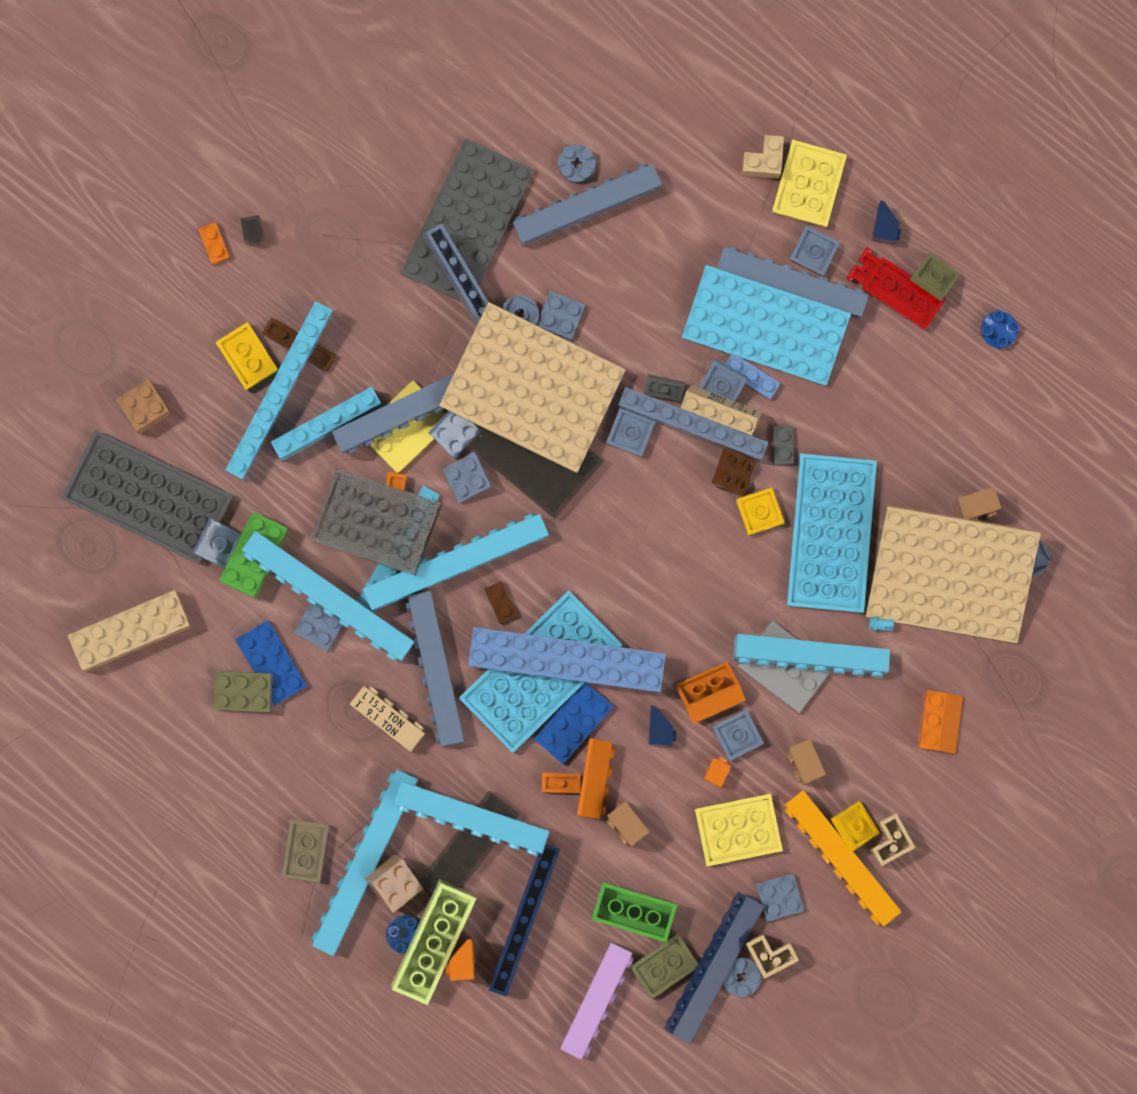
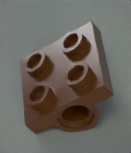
[712,447,756,497]

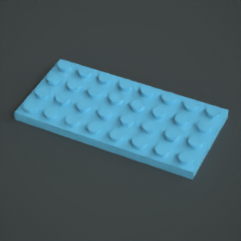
[682,265,851,386]
[787,454,877,613]
[459,590,622,753]

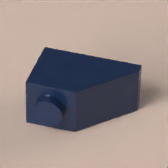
[871,200,901,245]
[648,706,677,746]

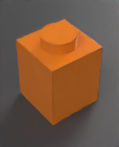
[703,756,731,788]

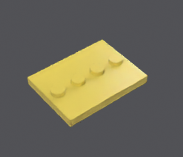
[772,140,847,228]
[370,380,446,473]
[695,794,783,866]

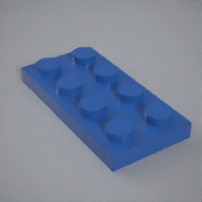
[235,620,307,706]
[534,683,613,764]

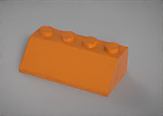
[577,738,615,819]

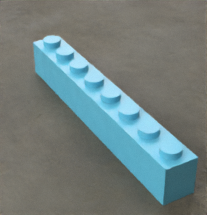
[733,634,890,678]
[394,782,550,856]

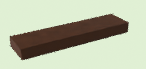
[262,317,337,372]

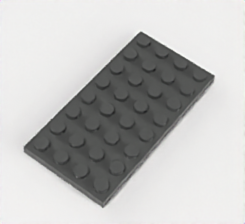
[401,138,534,303]
[61,430,233,565]

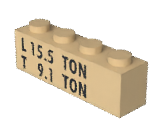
[681,385,762,436]
[350,686,425,752]

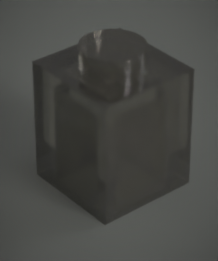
[241,215,265,246]

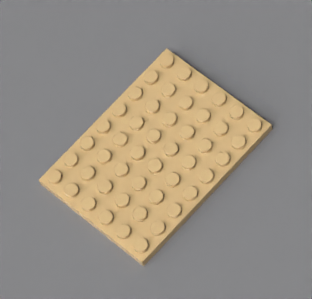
[439,302,626,473]
[866,505,1041,643]

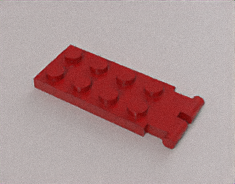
[846,247,946,331]

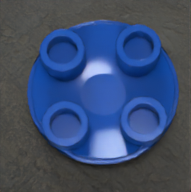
[981,310,1019,348]
[386,915,420,954]

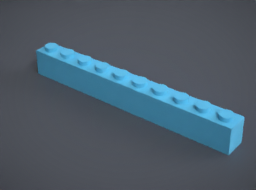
[225,301,333,480]
[362,513,549,612]
[242,531,414,661]
[311,770,418,956]

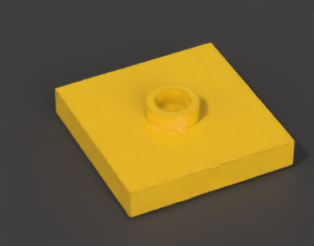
[736,487,784,536]
[831,800,880,852]

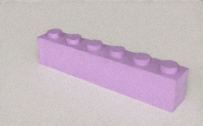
[560,942,634,1059]

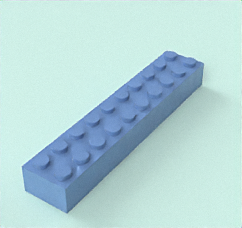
[468,627,666,693]

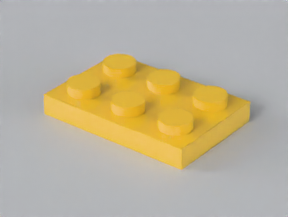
[215,322,278,391]

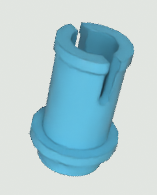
[869,616,894,632]

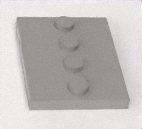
[737,621,831,713]

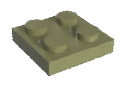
[910,253,961,301]

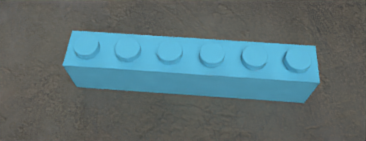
[271,387,382,461]

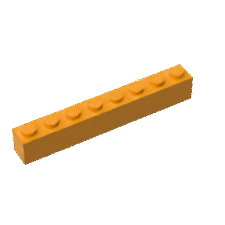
[784,790,901,927]

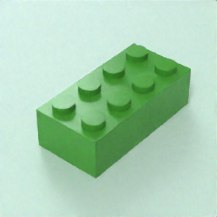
[219,512,289,599]
[591,882,677,942]

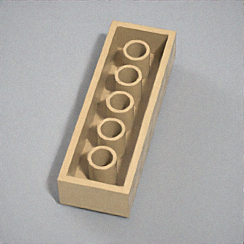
[68,590,192,672]

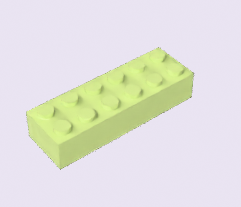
[391,879,476,1005]

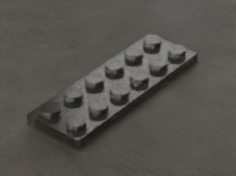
[418,791,519,894]

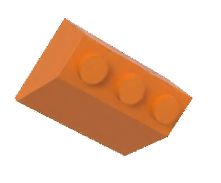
[675,662,746,724]
[917,690,963,754]
[446,938,475,981]

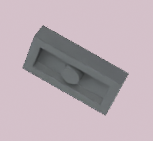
[644,374,685,402]
[773,426,794,465]

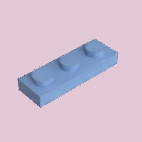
[725,354,781,400]

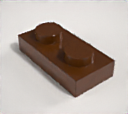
[484,581,517,624]

